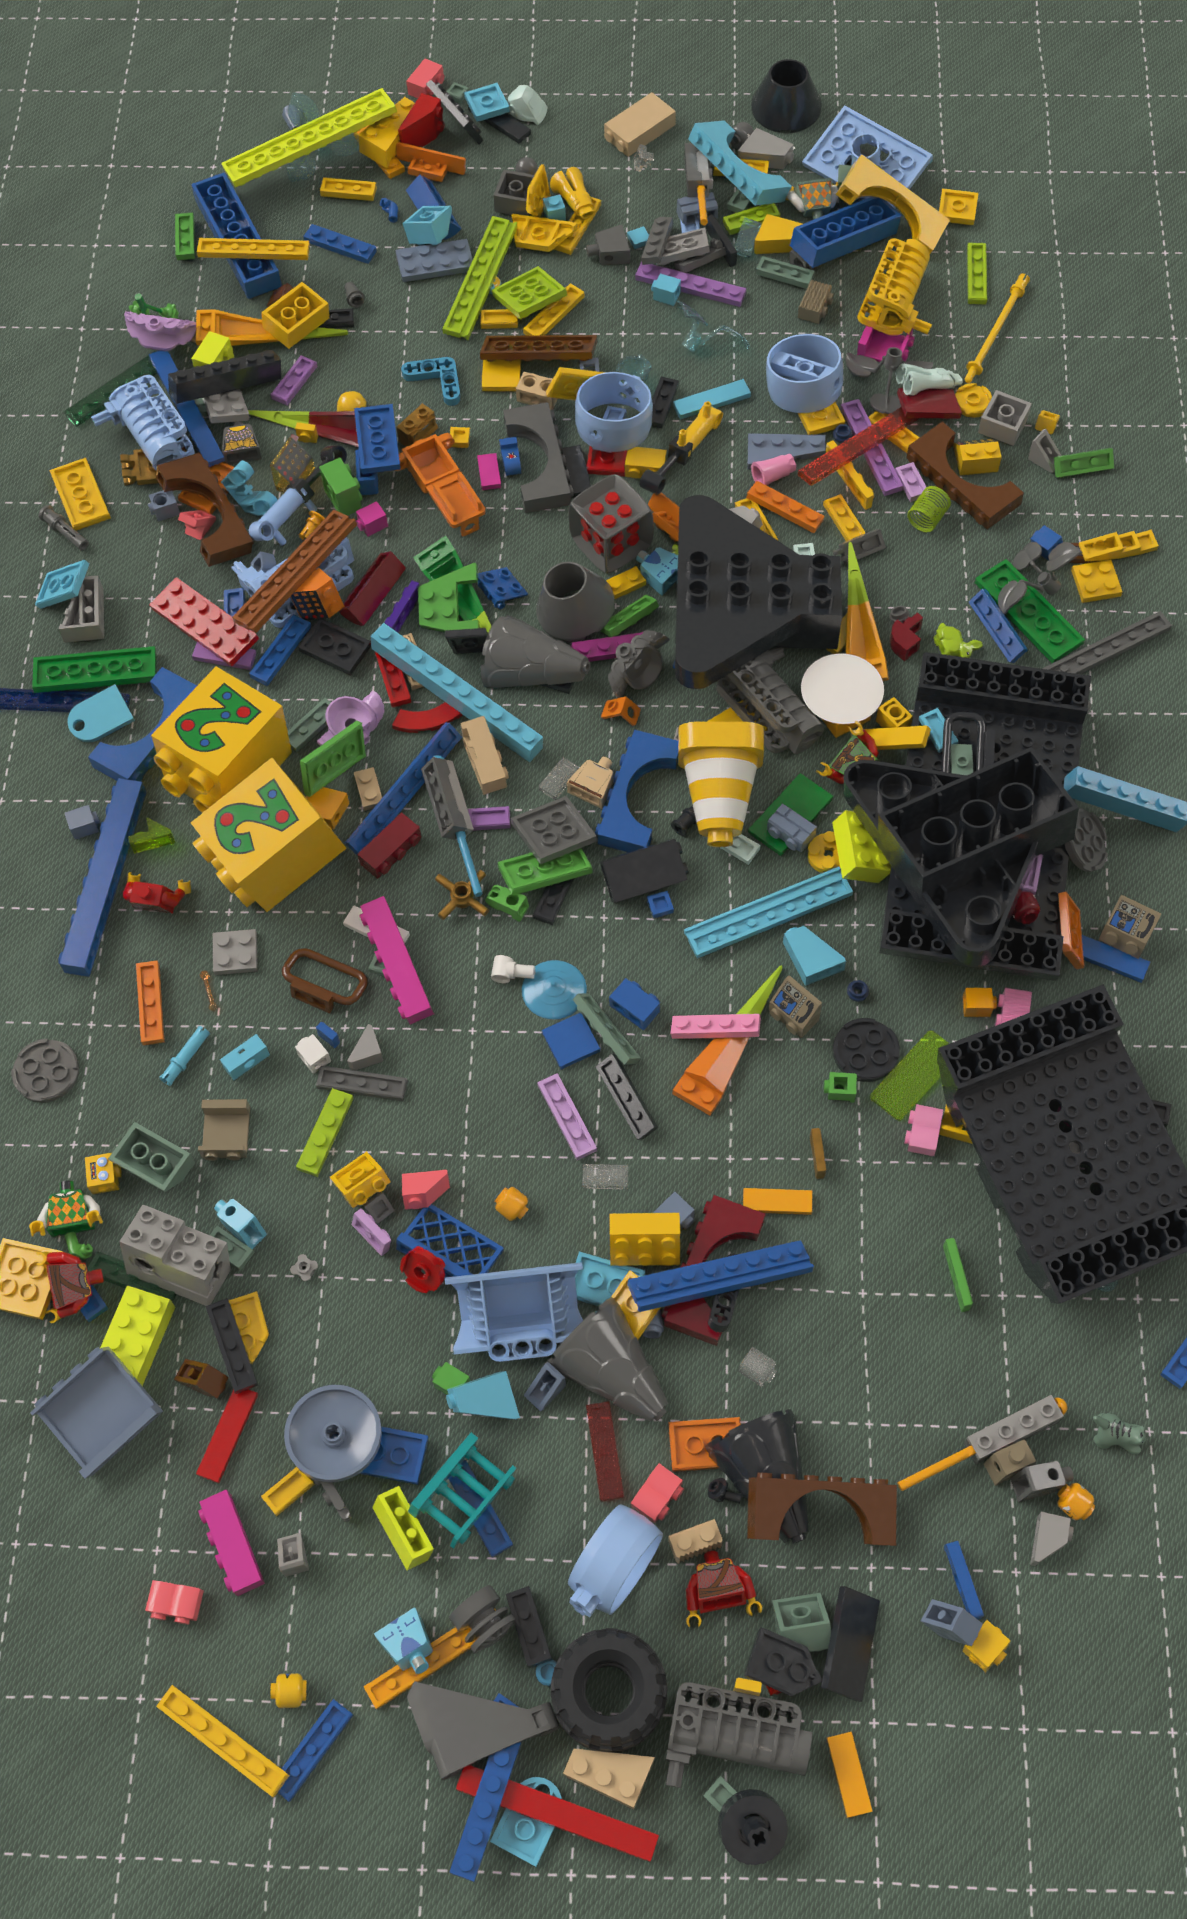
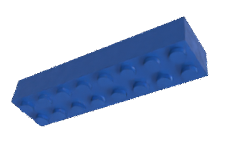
[191,172,282,299]

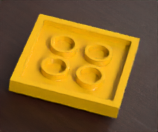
[0,1238,63,1320]

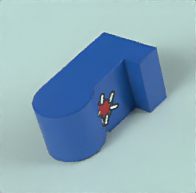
[499,437,521,476]

